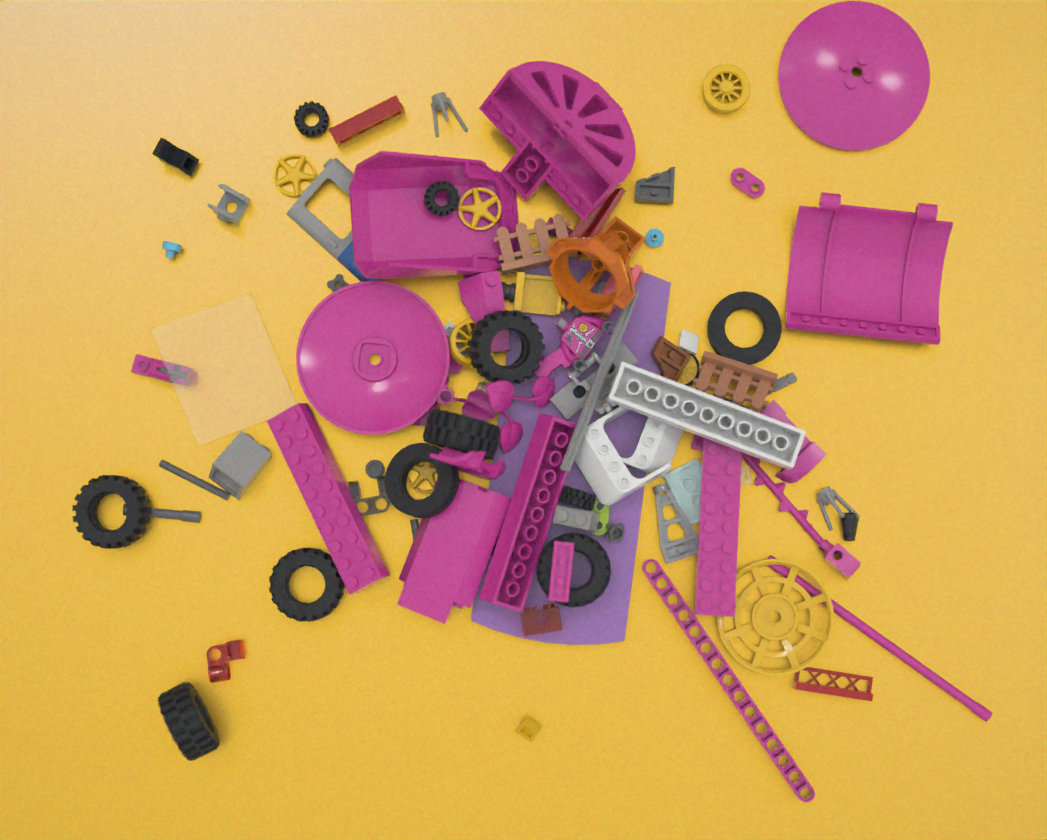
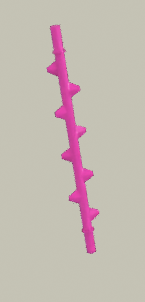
[742,452,824,545]

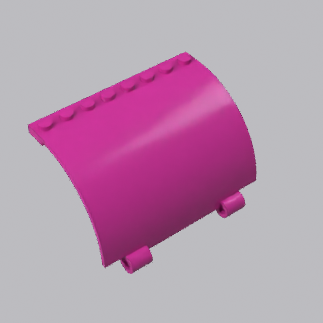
[786,192,953,345]

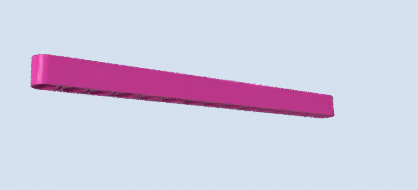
[642,559,815,802]

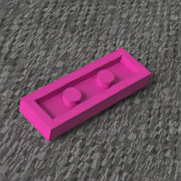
[548,541,574,602]

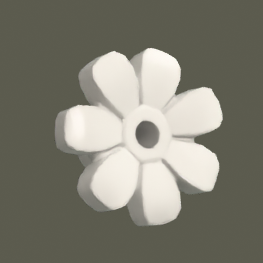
[594,394,616,414]

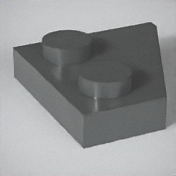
[635,167,675,204]

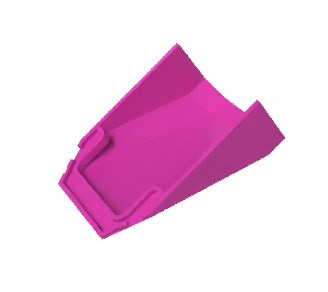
[349,151,520,279]

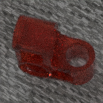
[206,639,246,683]

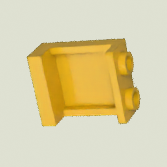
[514,272,565,317]

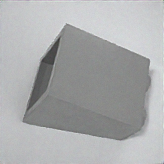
[208,431,272,500]

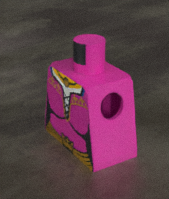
[818,539,861,581]

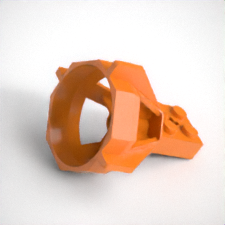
[545,216,646,313]

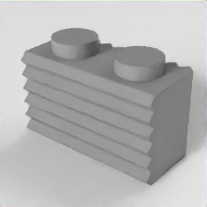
[553,505,600,533]

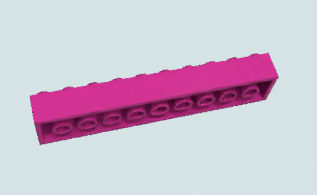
[267,403,390,595]
[479,413,576,612]
[694,438,742,617]

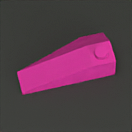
[458,271,510,353]

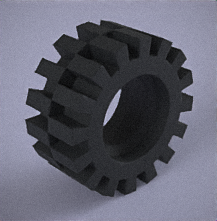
[294,101,329,138]
[424,181,460,216]
[559,485,596,511]

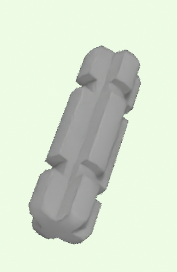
[767,372,797,395]

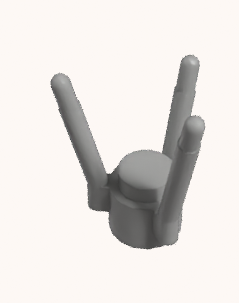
[430,92,468,137]
[816,486,860,531]

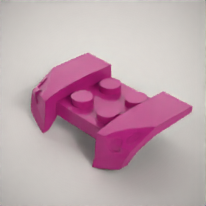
[760,400,827,483]
[429,447,506,480]

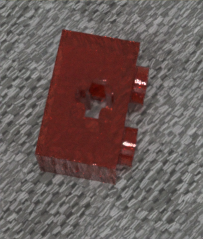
[520,603,563,637]

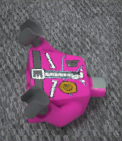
[555,315,616,373]

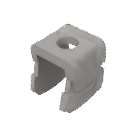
[207,184,250,225]

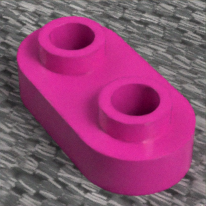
[730,168,765,198]

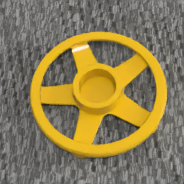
[273,154,316,196]
[458,188,501,230]
[406,462,437,493]

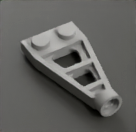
[652,483,698,564]

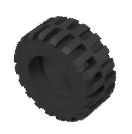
[467,310,545,385]
[423,409,500,459]
[72,475,151,549]
[537,533,611,608]
[269,548,345,622]
[158,682,220,761]

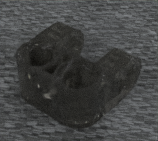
[349,476,391,516]

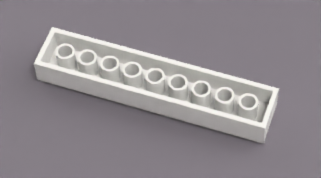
[606,362,806,470]

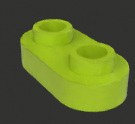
[590,497,609,535]

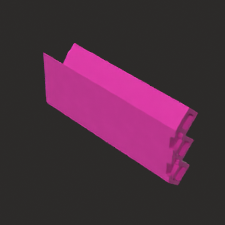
[397,479,512,624]

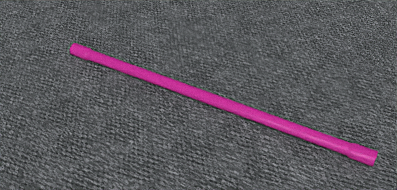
[767,555,993,722]

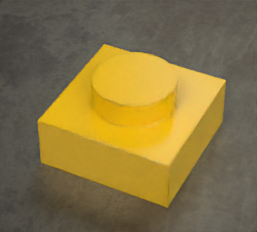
[515,716,542,742]

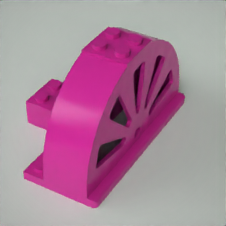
[479,61,636,221]

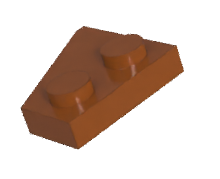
[650,336,691,382]

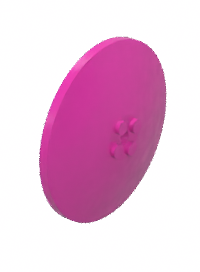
[778,1,930,152]
[296,281,450,435]

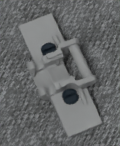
[550,341,638,420]

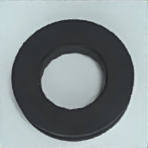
[707,291,782,365]
[385,443,459,518]

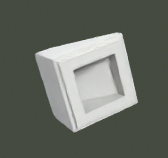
[678,329,699,354]

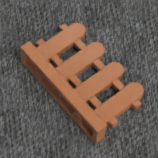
[494,214,578,276]
[692,351,778,412]

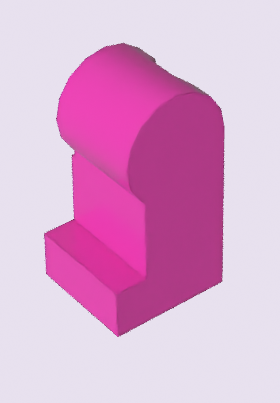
[534,348,572,378]

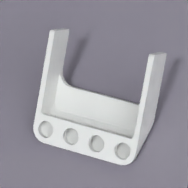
[574,406,671,506]
[621,417,684,477]

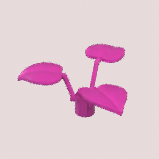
[413,355,495,426]
[485,376,555,453]

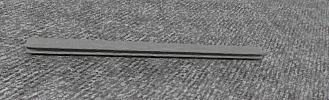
[560,291,639,472]

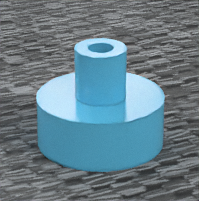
[645,228,664,248]
[162,241,182,259]

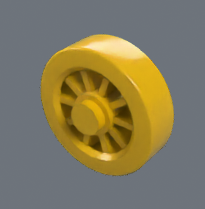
[702,64,750,114]
[448,319,495,368]

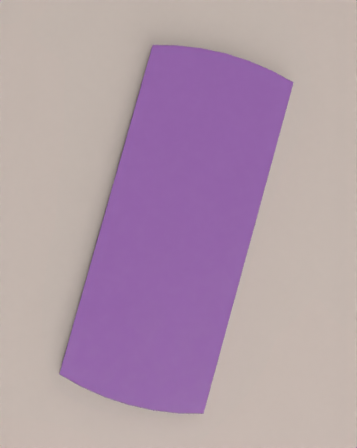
[471,259,671,645]

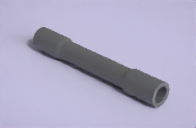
[123,504,201,523]

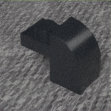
[152,137,199,176]

